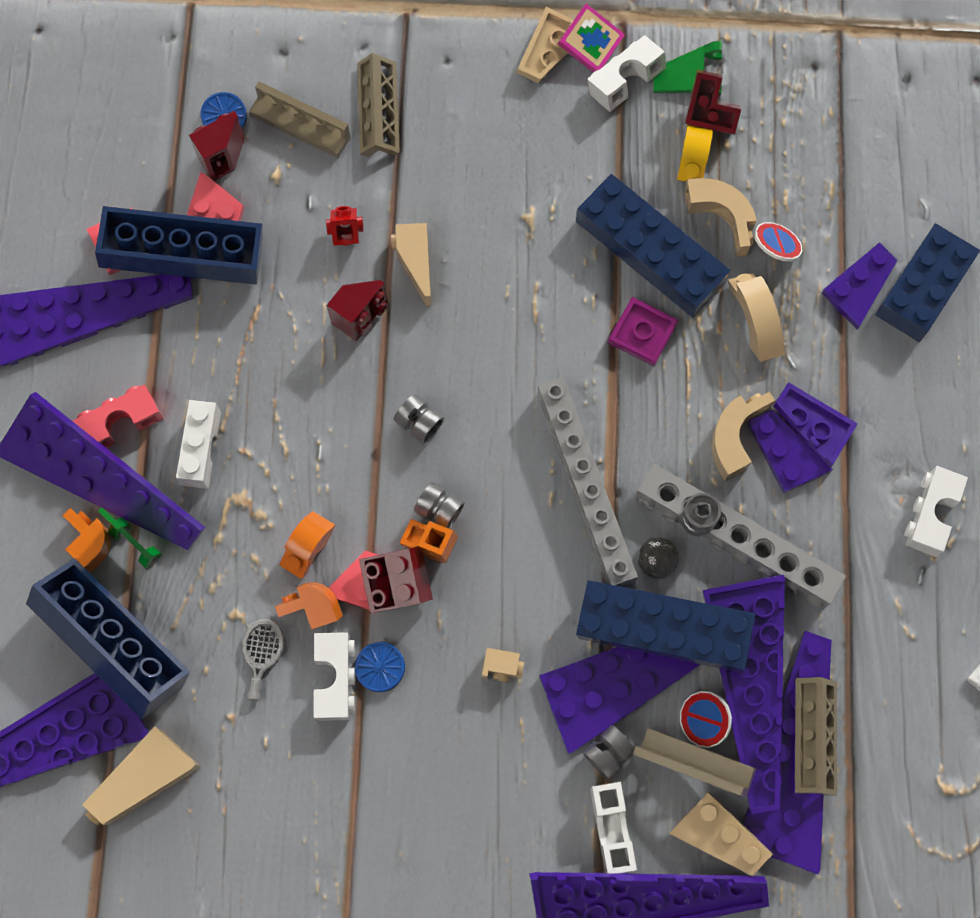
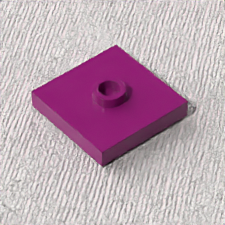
[607,297,679,367]

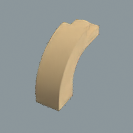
[684,178,757,257]
[728,273,785,362]
[711,392,775,481]

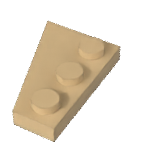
[516,7,574,84]
[669,792,773,876]

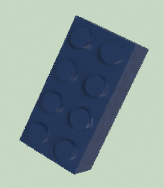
[875,223,980,343]

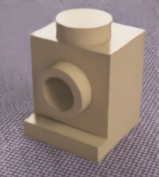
[482,648,524,682]

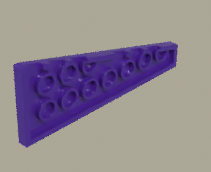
[0,274,193,368]
[0,392,205,550]
[702,575,785,815]
[743,631,832,875]
[539,647,701,754]
[0,673,149,788]
[529,872,769,918]

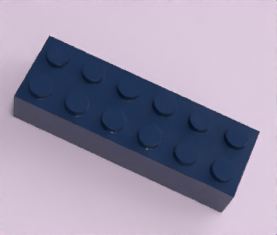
[575,174,731,318]
[95,206,263,285]
[26,558,190,719]
[576,580,755,673]

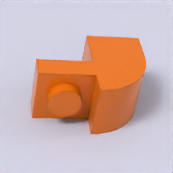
[62,508,111,573]
[279,511,335,579]
[399,519,458,563]
[275,582,343,629]

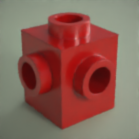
[326,206,364,246]

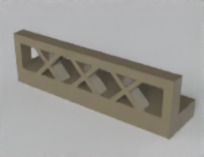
[357,53,400,157]
[249,81,350,158]
[795,677,837,796]
[633,728,756,796]

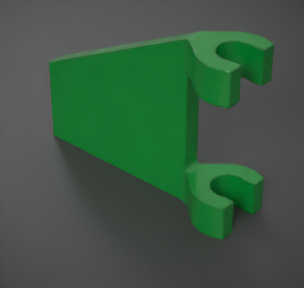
[653,41,722,96]
[98,508,162,570]

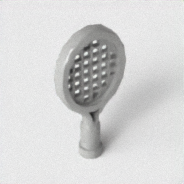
[242,619,284,701]

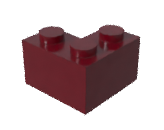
[684,69,741,135]

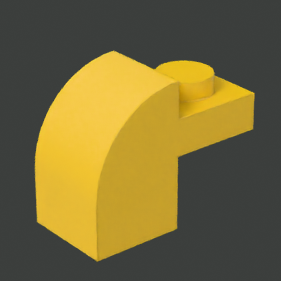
[677,124,713,182]

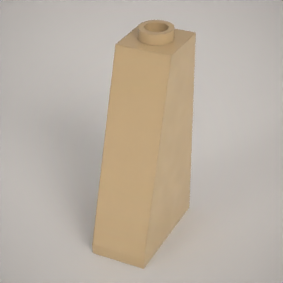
[82,726,201,826]

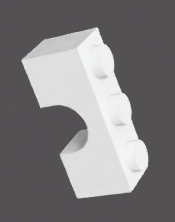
[588,35,666,112]
[176,400,221,489]
[904,466,968,557]
[314,633,355,721]
[590,782,637,873]

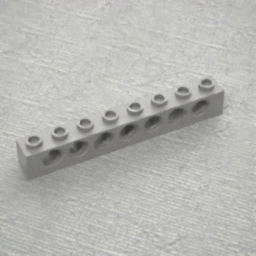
[537,377,638,587]
[636,464,846,608]

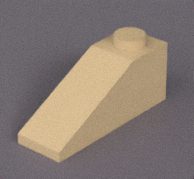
[391,223,431,306]

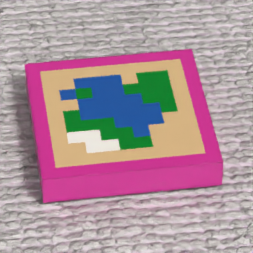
[557,3,625,73]

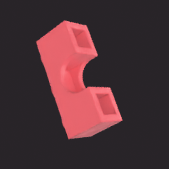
[72,384,164,448]

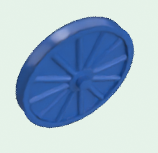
[201,92,247,128]
[355,642,405,692]

